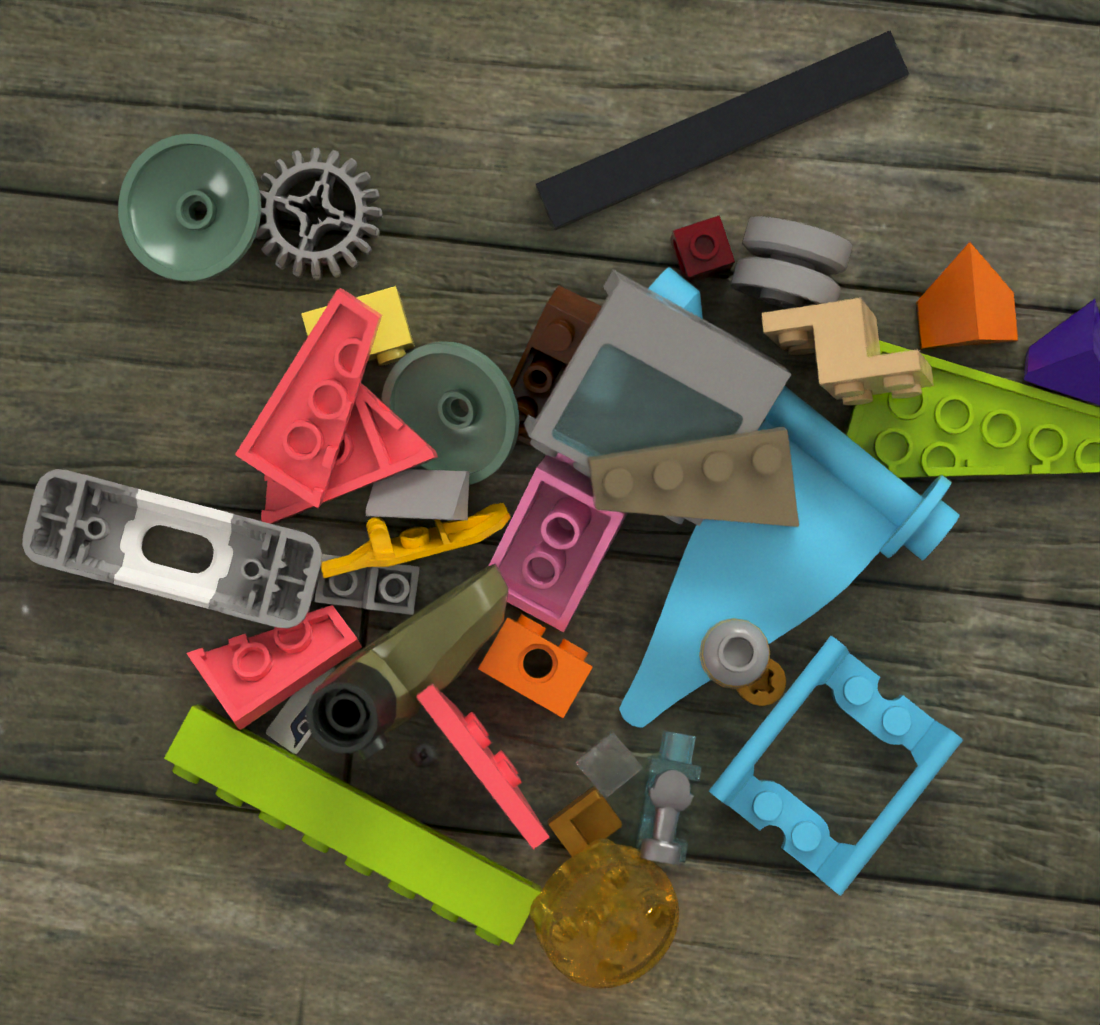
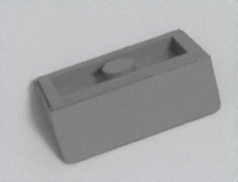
[366,469,470,521]

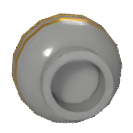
[699,618,770,689]

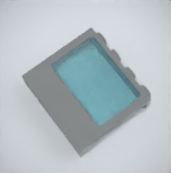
[524,270,791,526]

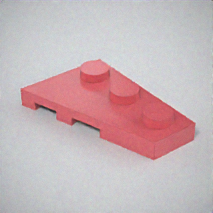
[186,605,362,731]

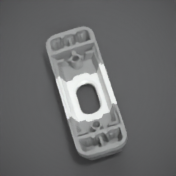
[22,469,323,628]

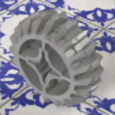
[255,148,383,280]

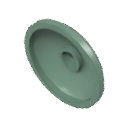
[118,134,261,282]
[381,341,519,485]

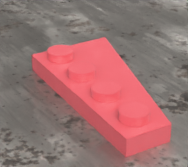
[235,288,382,508]

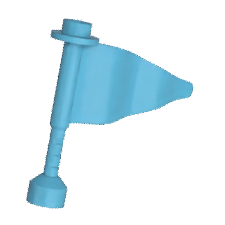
[619,267,960,728]

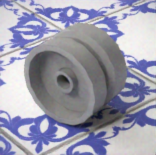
[730,216,853,309]

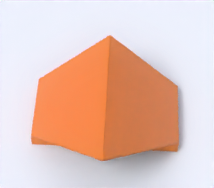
[916,242,1018,350]

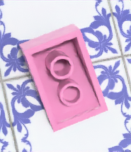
[489,453,628,632]

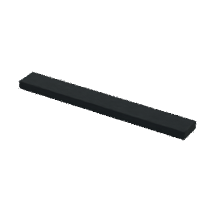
[536,31,910,230]

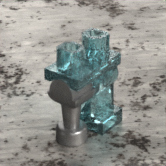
[635,730,702,864]

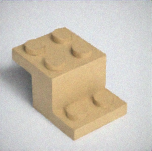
[761,298,934,405]

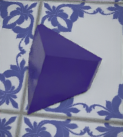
[1024,299,1100,405]

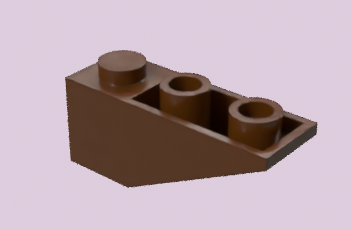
[509,285,602,447]

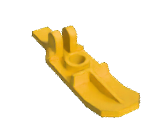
[321,503,511,578]

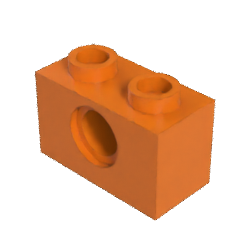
[478,614,593,718]

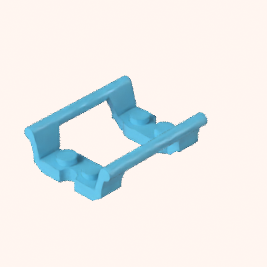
[709,636,963,896]

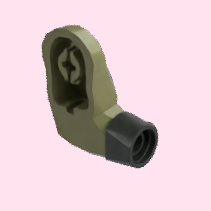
[306,563,509,759]

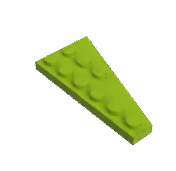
[845,340,1100,478]

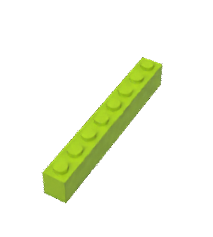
[164,704,541,946]

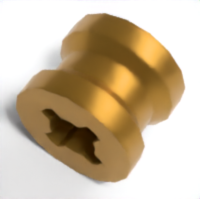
[736,658,786,706]

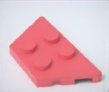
[261,383,438,524]
[416,684,549,850]

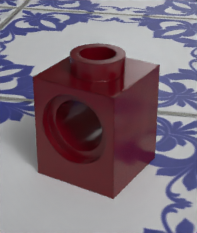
[670,215,735,283]

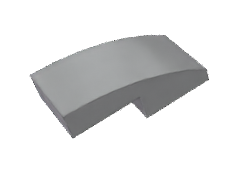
[312,554,420,615]

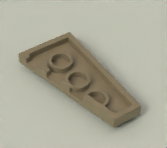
[587,427,799,527]

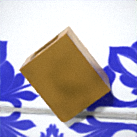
[548,785,622,864]

